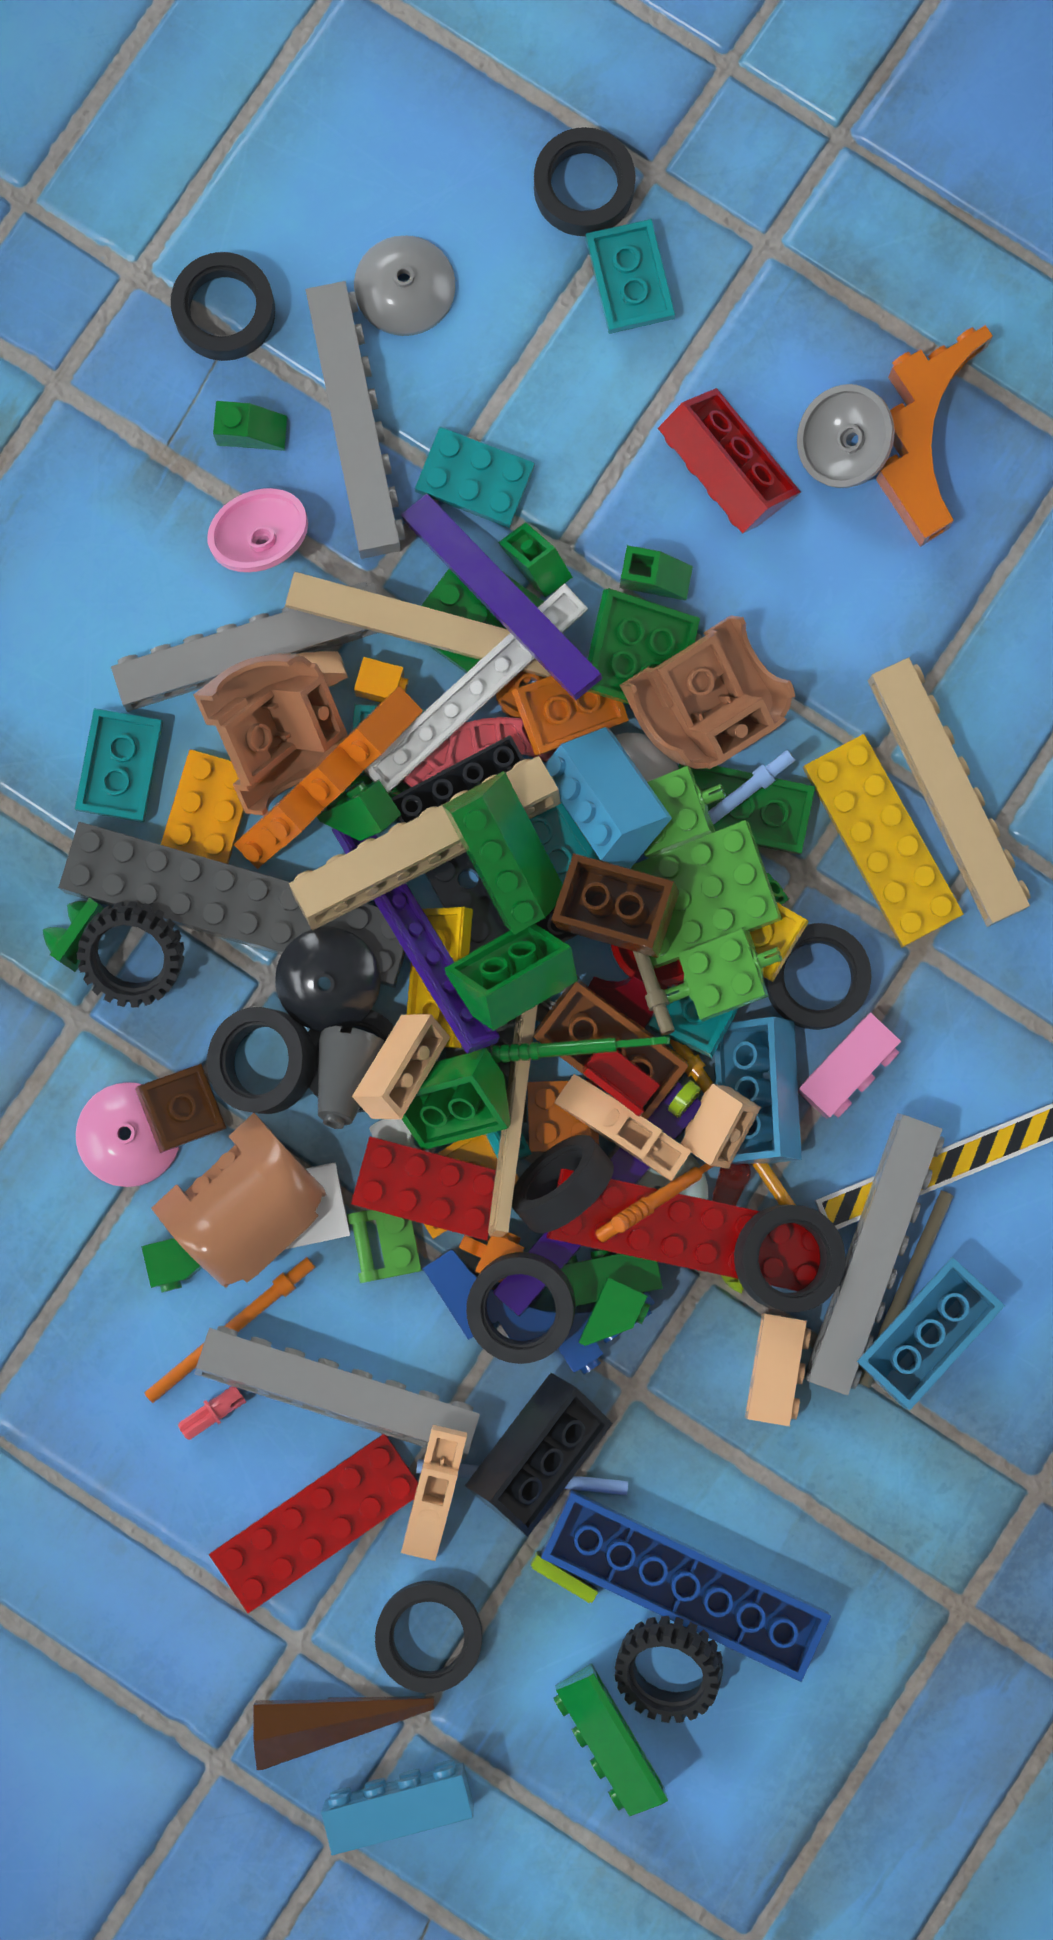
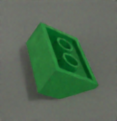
[444,924,578,1031]
[402,1048,510,1150]

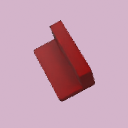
[582,1051,660,1117]

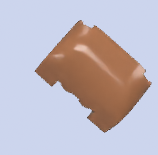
[620,615,795,769]
[193,653,348,816]
[151,1113,326,1288]

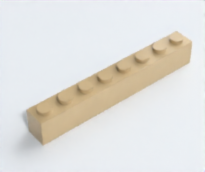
[868,657,1031,927]
[289,756,561,931]

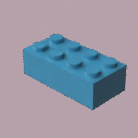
[321,1760,474,1856]

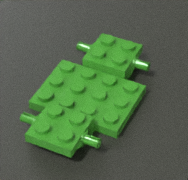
[630,766,782,1021]

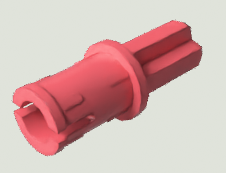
[178,1386,246,1440]

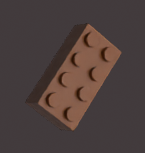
[533,978,689,1120]

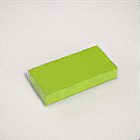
[531,1552,598,1604]

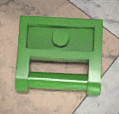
[347,1210,422,1283]

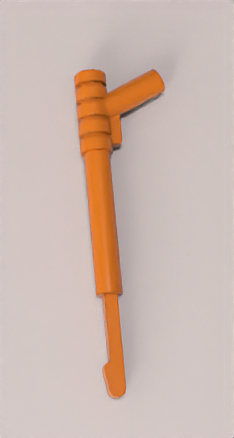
[596,1163,714,1242]

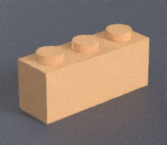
[352,1014,450,1119]
[745,1313,811,1427]

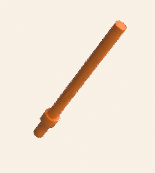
[144,1257,316,1403]

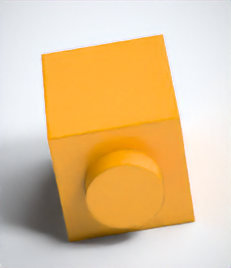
[354,657,409,703]

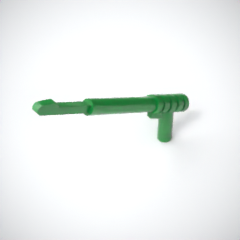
[492,1036,670,1063]

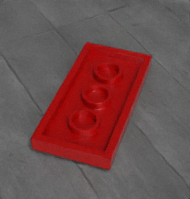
[351,1136,496,1241]

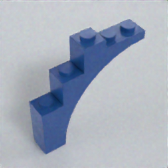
[423,1249,655,1375]

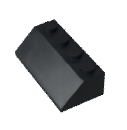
[465,1372,613,1537]

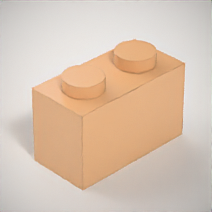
[680,1083,761,1169]

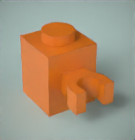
[459,1232,525,1283]

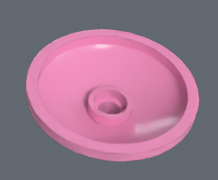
[207,488,308,572]
[76,1082,179,1187]

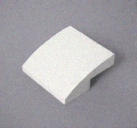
[285,1162,350,1250]

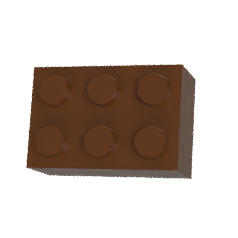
[551,853,679,958]

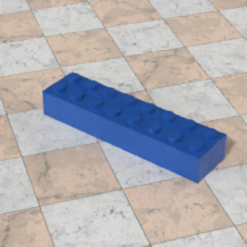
[541,1489,831,1682]

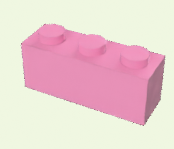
[798,1012,901,1119]

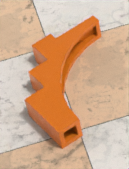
[876,325,993,547]
[233,686,423,869]

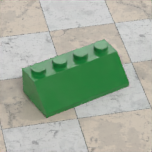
[442,771,563,935]
[553,1663,668,1817]

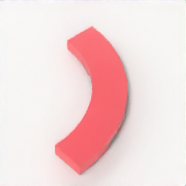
[402,717,557,787]

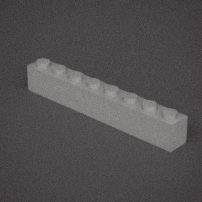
[305,281,405,559]
[111,582,379,712]
[804,1113,944,1396]
[195,1326,480,1460]

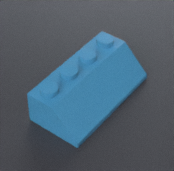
[545,727,672,869]
[714,1016,802,1164]
[857,1257,1005,1410]

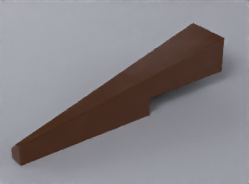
[253,1696,434,1770]

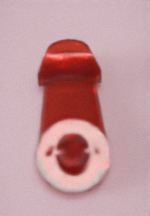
[712,1164,751,1206]

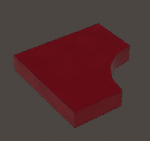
[588,970,668,1028]

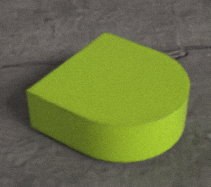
[668,1080,701,1118]

